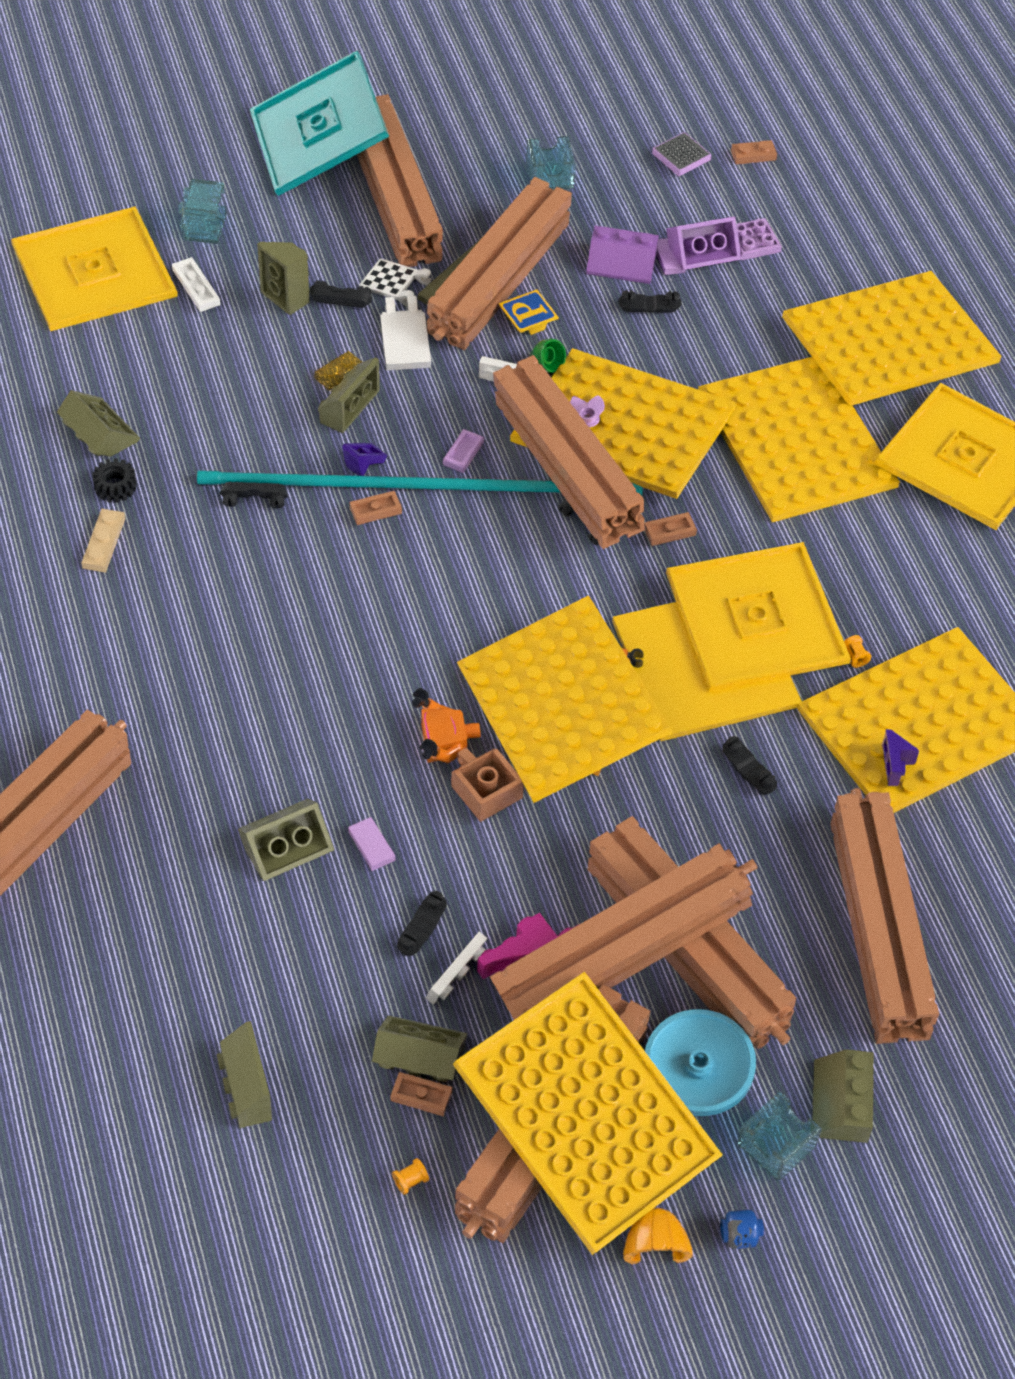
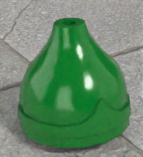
[530,338,566,373]

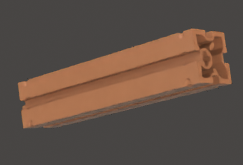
[357,94,443,267]
[427,177,572,351]
[493,355,645,549]
[0,709,131,896]
[830,788,939,1044]
[587,816,796,1049]
[490,843,758,1020]
[455,984,650,1243]

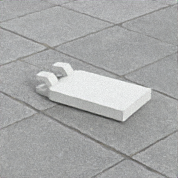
[380,296,431,370]

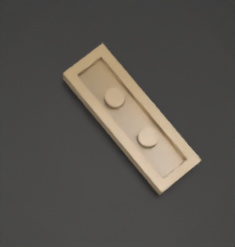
[82,509,125,573]

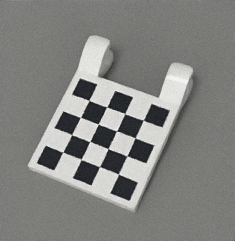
[359,258,431,306]

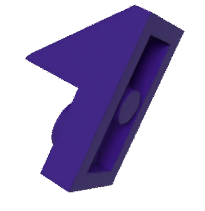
[342,443,388,476]
[882,729,919,786]

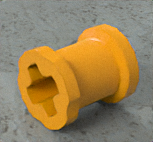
[844,635,872,668]
[392,1158,429,1195]

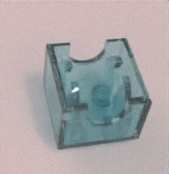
[526,136,576,190]
[178,179,227,244]
[737,1091,822,1182]

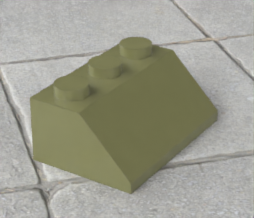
[257,242,310,315]
[318,357,380,433]
[57,390,140,457]
[238,798,335,881]
[372,1015,468,1082]
[216,1021,272,1129]
[812,1049,874,1143]

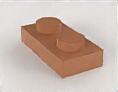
[731,140,777,164]
[350,491,402,525]
[644,512,697,546]
[390,1072,453,1116]

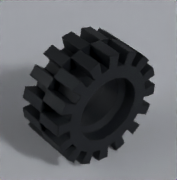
[92,458,137,503]

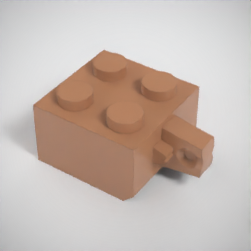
[451,748,524,822]

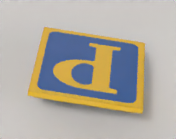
[499,290,559,335]

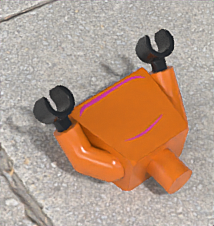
[412,688,481,763]

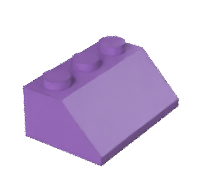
[666,216,742,270]
[586,226,659,284]

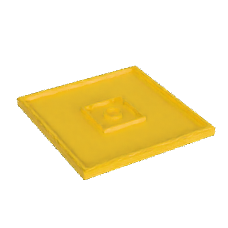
[11,206,178,331]
[874,383,1015,530]
[666,542,851,692]
[612,602,802,741]

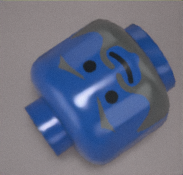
[720,1209,764,1249]

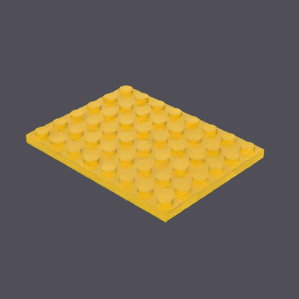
[782,271,1002,406]
[510,348,736,499]
[698,357,900,523]
[457,595,673,803]
[797,627,1015,813]
[453,972,723,1255]

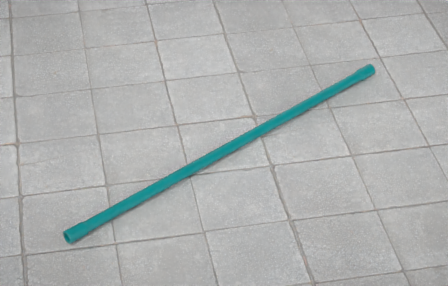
[197,470,643,496]

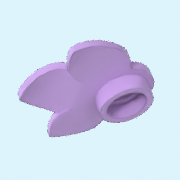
[570,396,605,427]

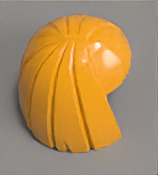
[623,1208,693,1264]

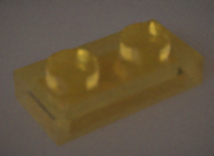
[314,351,362,391]

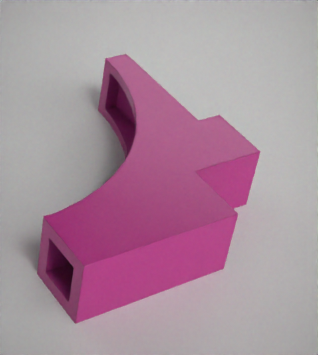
[477,913,580,979]

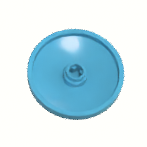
[645,1009,756,1116]

